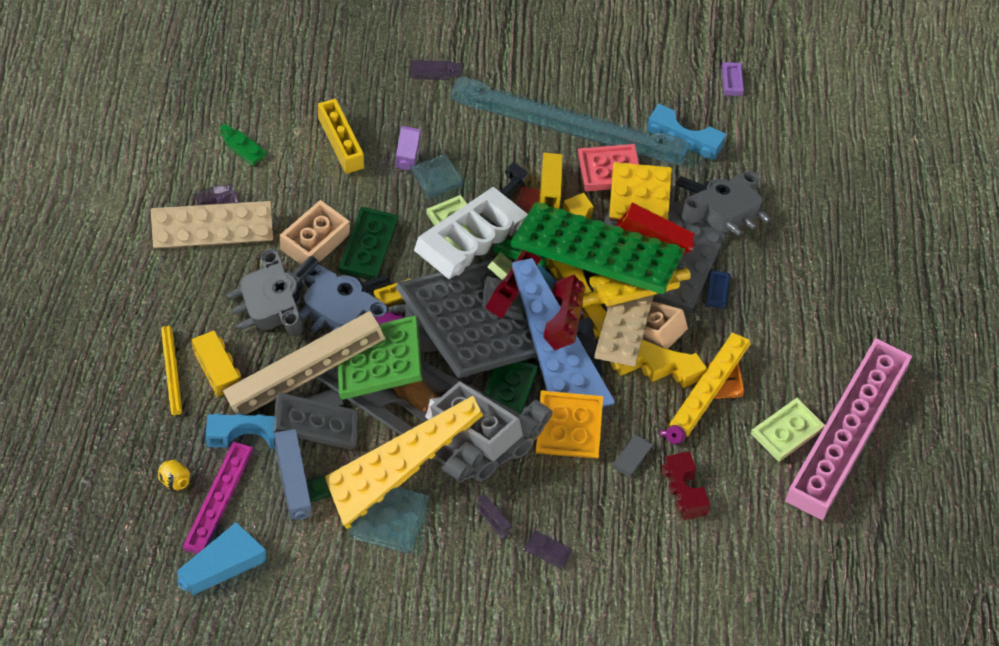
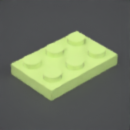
[426,195,482,251]
[751,398,825,462]

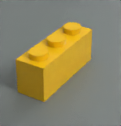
[191,331,242,397]

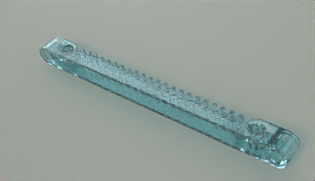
[450,77,690,165]

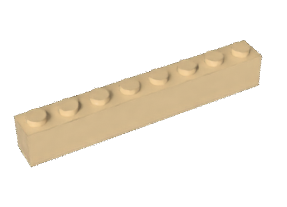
[223,311,385,415]

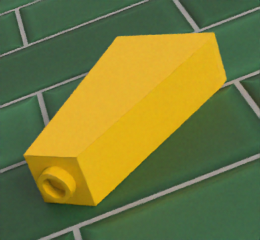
[539,153,562,209]

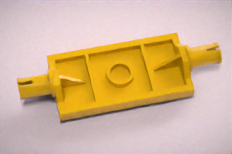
[582,267,690,308]

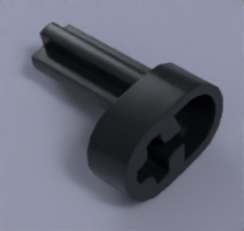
[500,163,532,199]

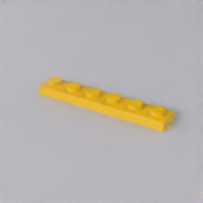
[669,333,751,437]

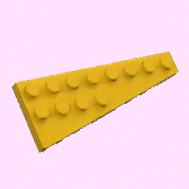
[325,396,483,529]

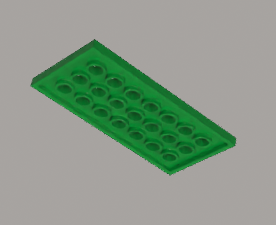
[511,202,685,295]

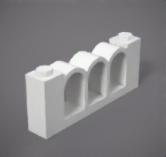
[414,187,528,279]

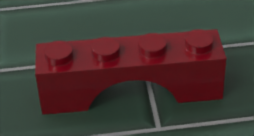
[485,250,542,319]
[543,274,585,351]

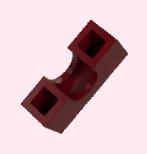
[662,451,710,520]

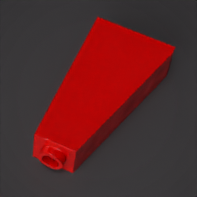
[616,202,695,258]

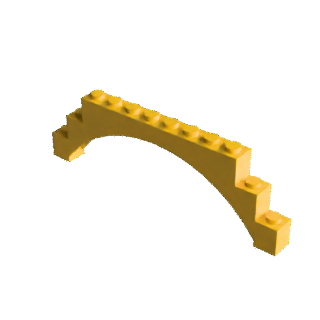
[546,193,707,388]

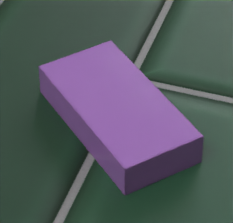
[722,62,744,96]

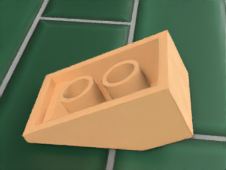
[643,301,688,349]

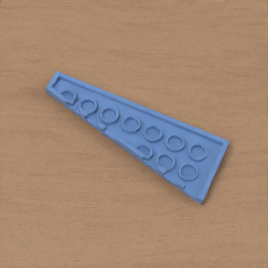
[512,258,614,408]

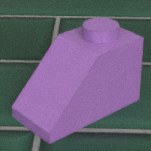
[396,126,421,171]

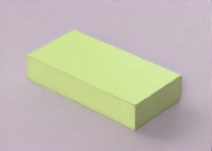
[488,252,513,280]

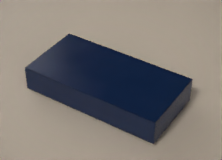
[705,270,730,309]

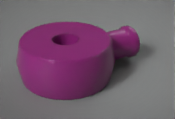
[660,425,686,444]

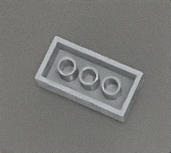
[430,381,523,462]

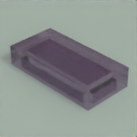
[477,494,511,539]

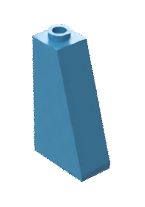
[177,522,266,595]

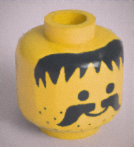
[158,459,190,491]

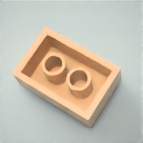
[280,200,350,265]

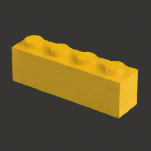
[318,98,364,174]

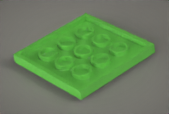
[338,315,422,400]

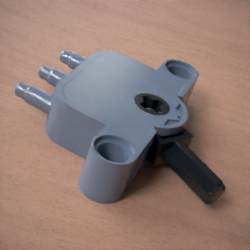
[300,264,390,333]

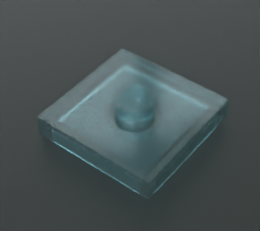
[411,154,463,199]

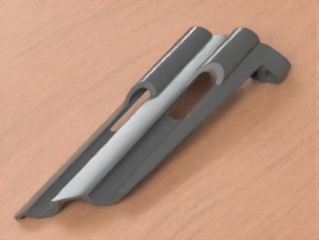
[290,353,553,482]

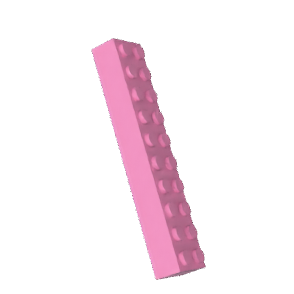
[785,338,912,521]

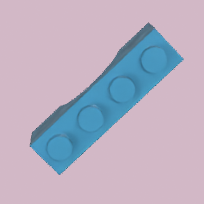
[647,104,726,161]
[206,413,275,449]

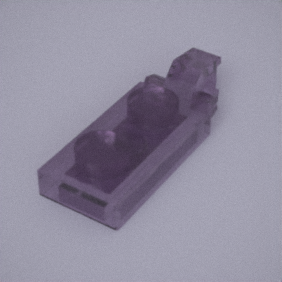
[410,60,462,80]

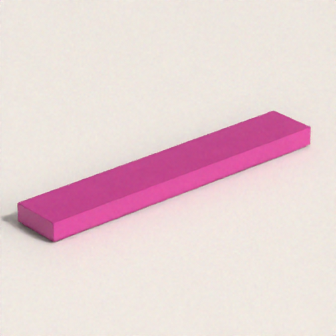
[183,441,253,554]

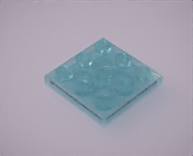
[349,487,430,554]

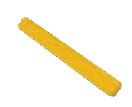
[161,326,182,416]

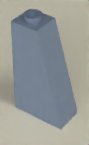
[274,429,311,520]

